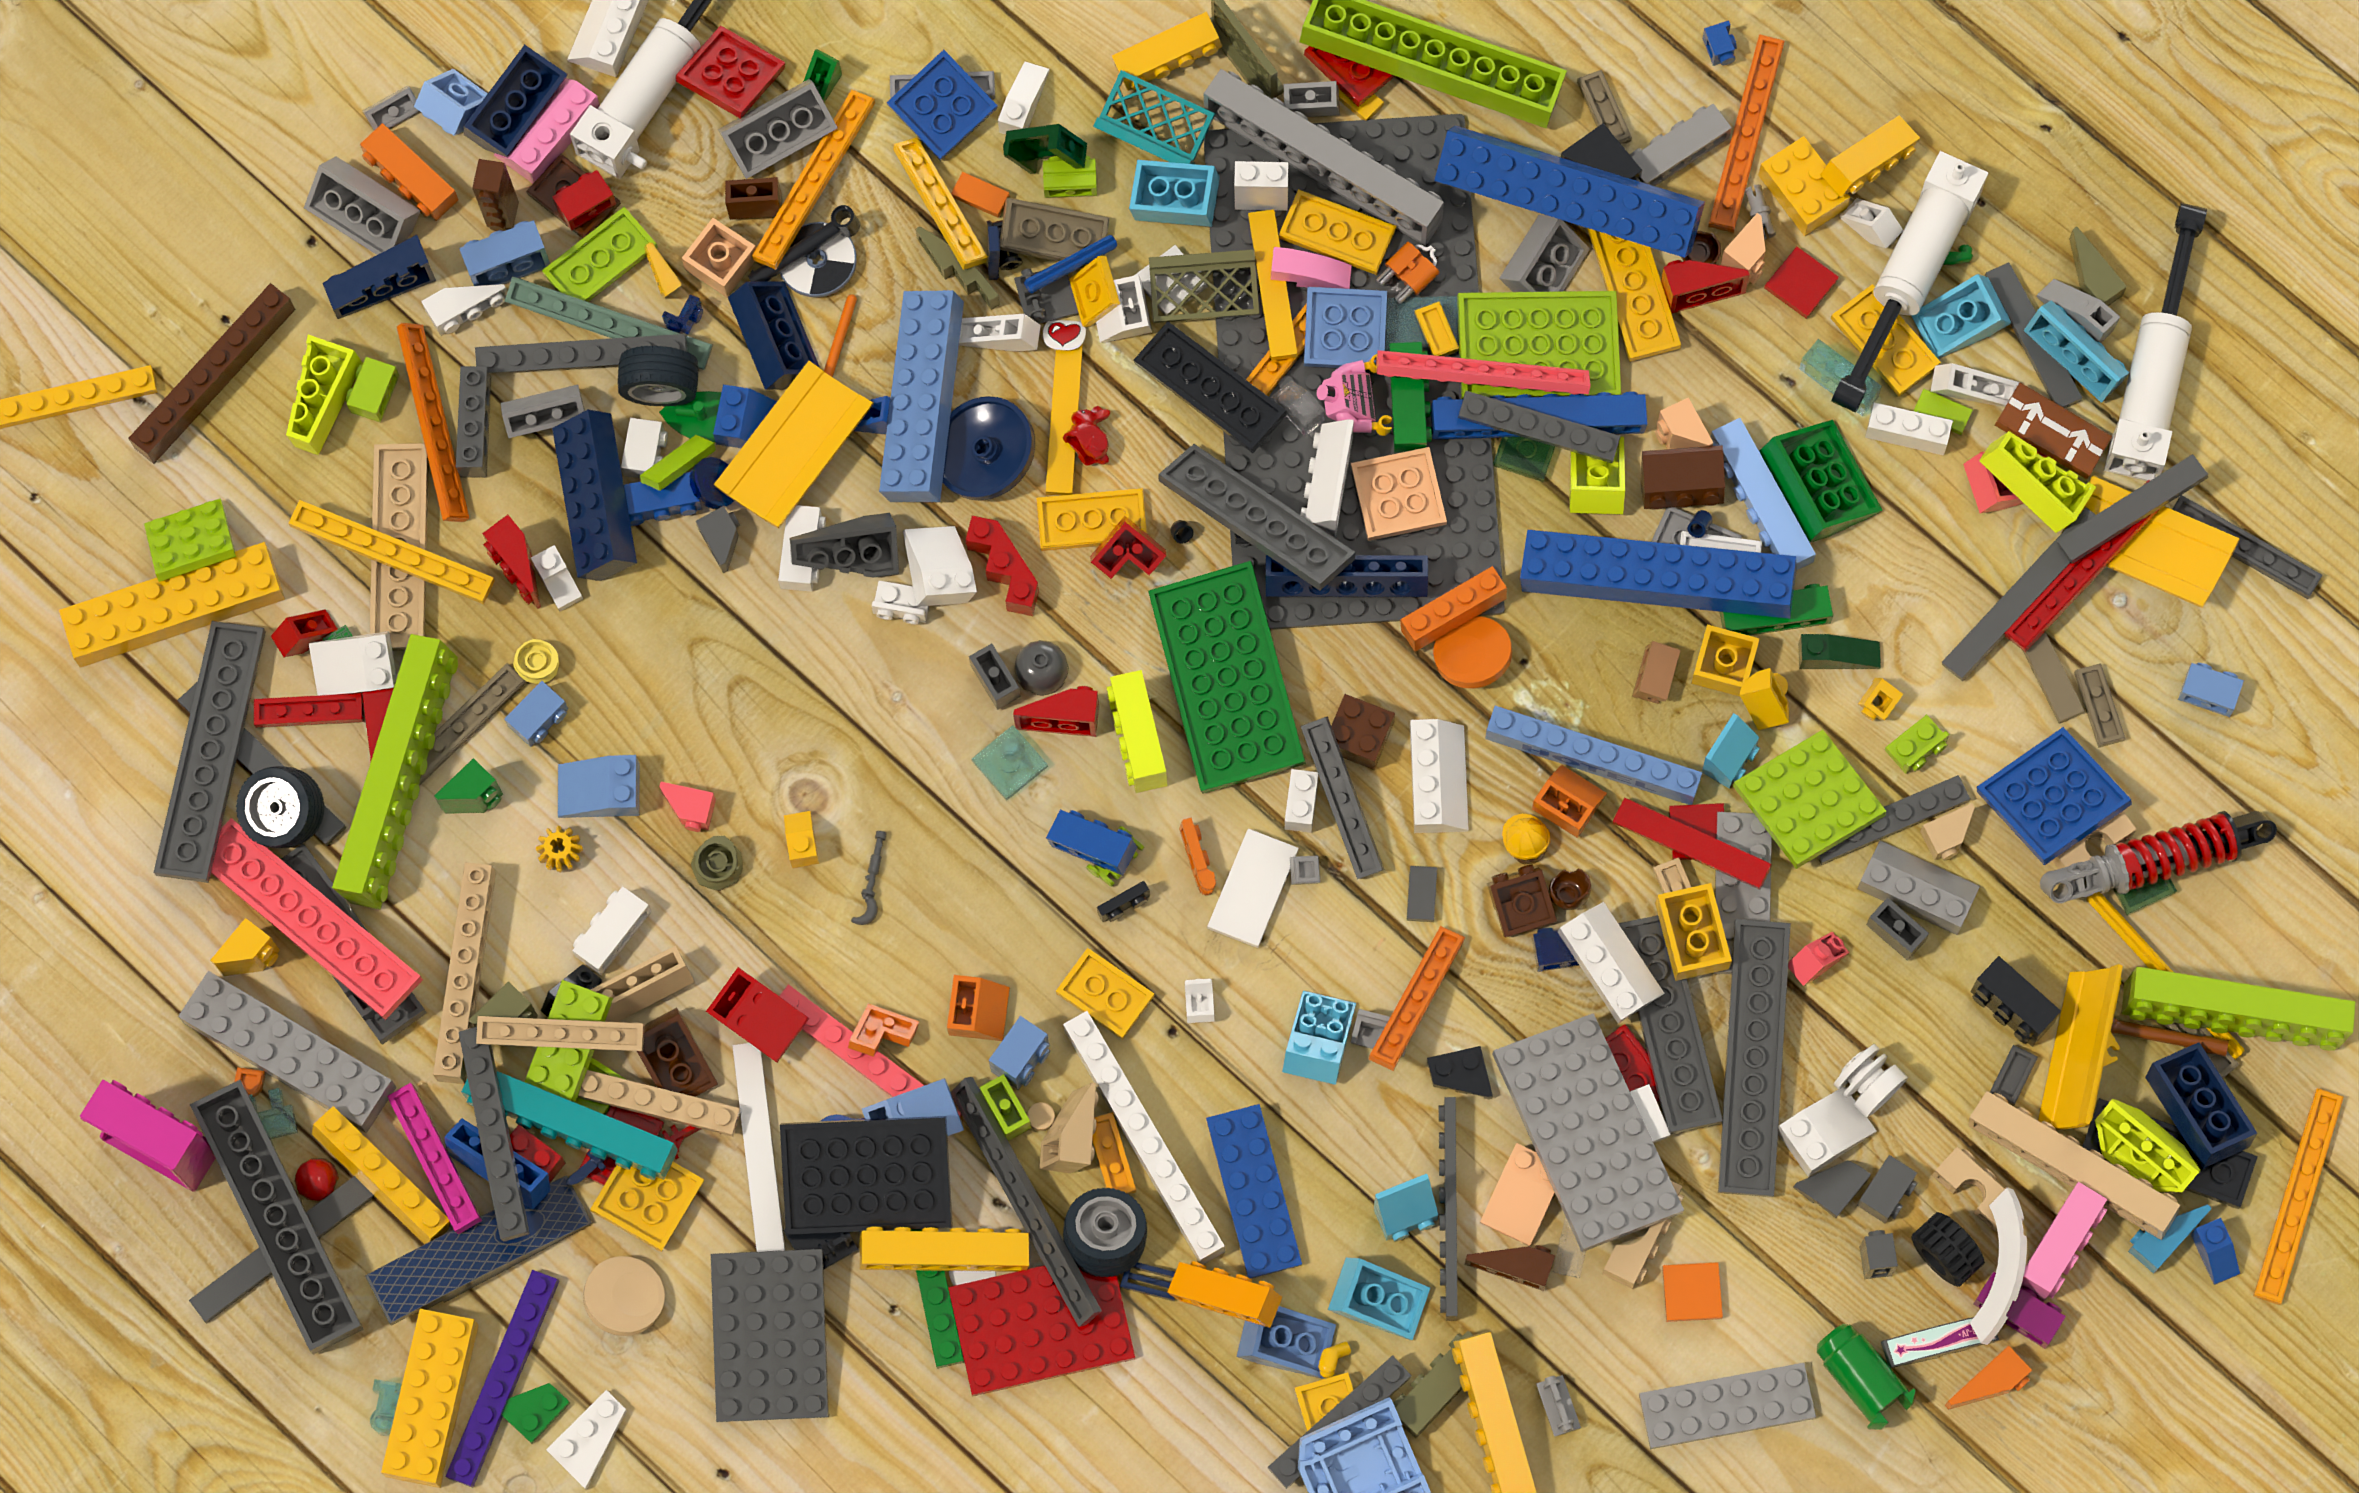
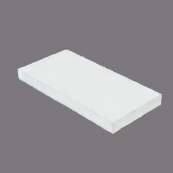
[1207,829,1299,948]

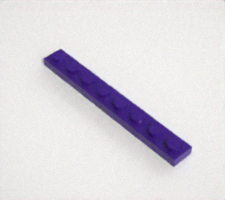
[445,1270,560,1488]

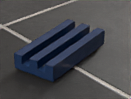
[1120,1262,1175,1301]

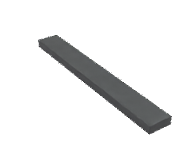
[1942,508,2095,682]
[177,682,346,846]
[189,1176,375,1324]

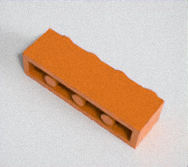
[360,123,459,221]
[1400,566,1507,652]

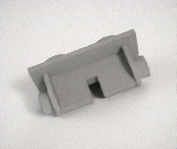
[1536,1375,1581,1437]

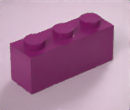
[1973,1271,2066,1349]

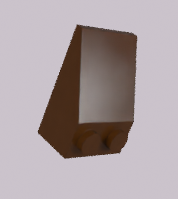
[637,1007,718,1097]

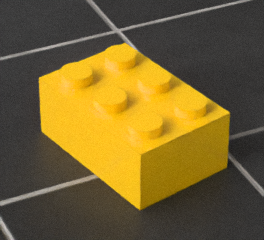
[1758,136,1850,236]
[1655,883,1732,981]

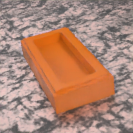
[951,172,1010,218]

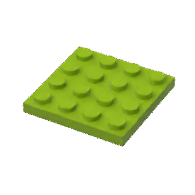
[1733,730,1886,869]

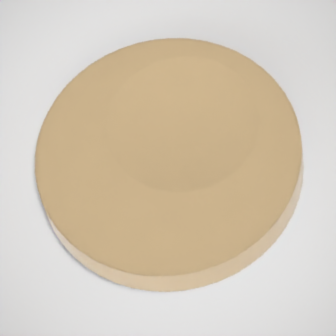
[583,1256,665,1336]

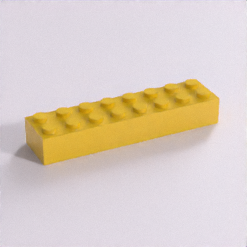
[59,542,285,668]

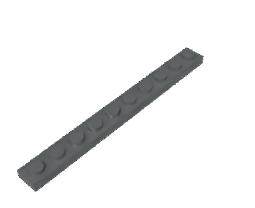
[950,1077,1102,1327]

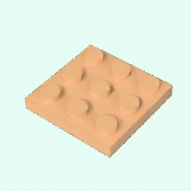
[1351,447,1447,541]

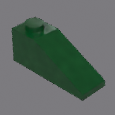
[1798,634,1881,669]

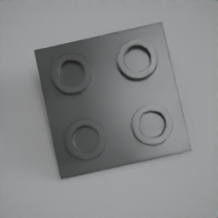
[1014,269,1078,324]

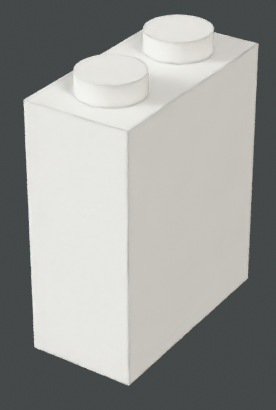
[1234,161,1288,211]

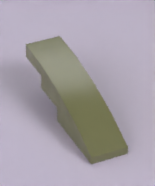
[915,226,1000,310]

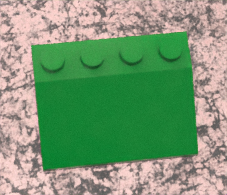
[1759,420,1883,543]

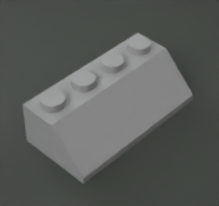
[718,79,838,179]
[304,156,421,255]
[1857,840,1980,935]

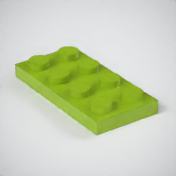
[542,207,658,302]
[525,980,614,1102]

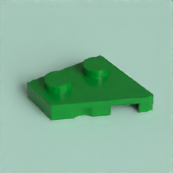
[502,1383,570,1444]

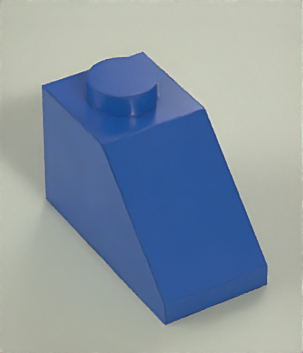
[2190,1218,2240,1285]

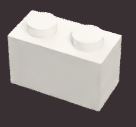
[621,418,668,478]
[1285,769,1318,833]

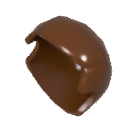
[1681,231,1721,264]
[1549,868,1591,910]

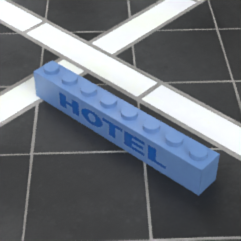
[1485,706,1702,805]

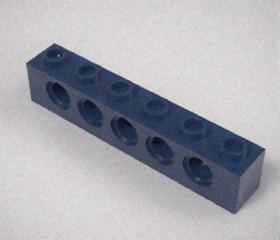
[1266,555,1428,597]

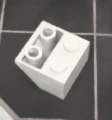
[1096,275,1152,343]

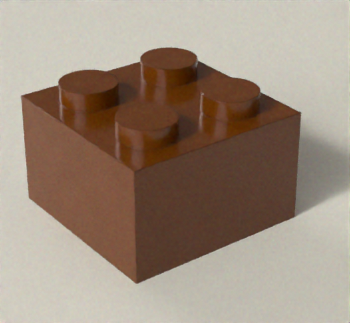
[1331,694,1395,770]

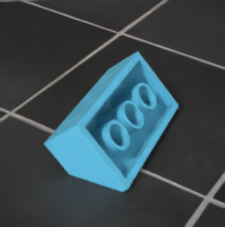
[2024,300,2130,403]

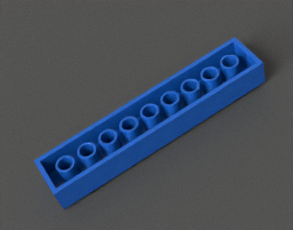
[1434,125,1705,258]
[1520,530,1797,619]

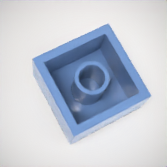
[989,1016,1050,1090]

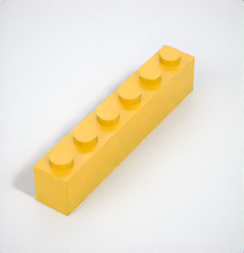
[312,1106,450,1244]
[860,1227,1029,1272]
[1452,1332,1536,1493]

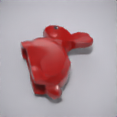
[1063,406,1110,466]

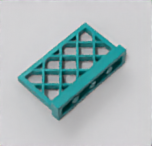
[1093,70,1216,164]

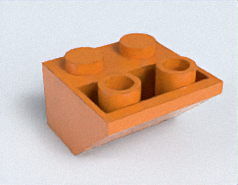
[1532,764,1607,838]
[947,975,1010,1041]

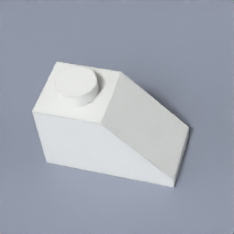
[1840,198,1903,248]

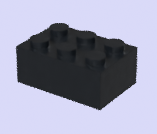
[1970,956,2061,1047]

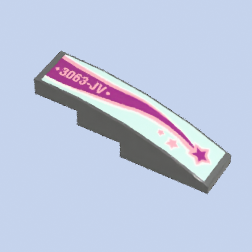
[1881,1317,1999,1368]

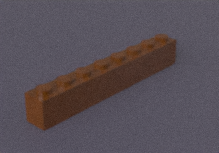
[128,283,296,464]

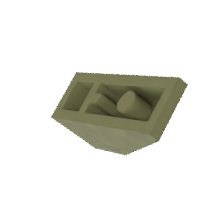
[2069,227,2127,306]

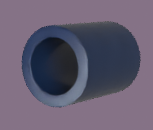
[1687,510,1713,538]

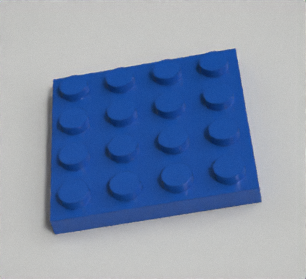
[1976,727,2132,866]

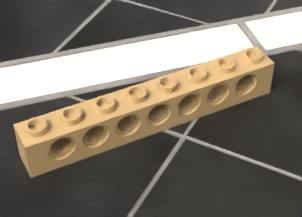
[433,862,496,1084]

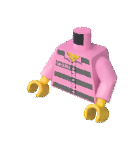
[1317,354,1392,436]

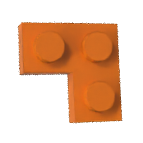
[848,1004,919,1057]

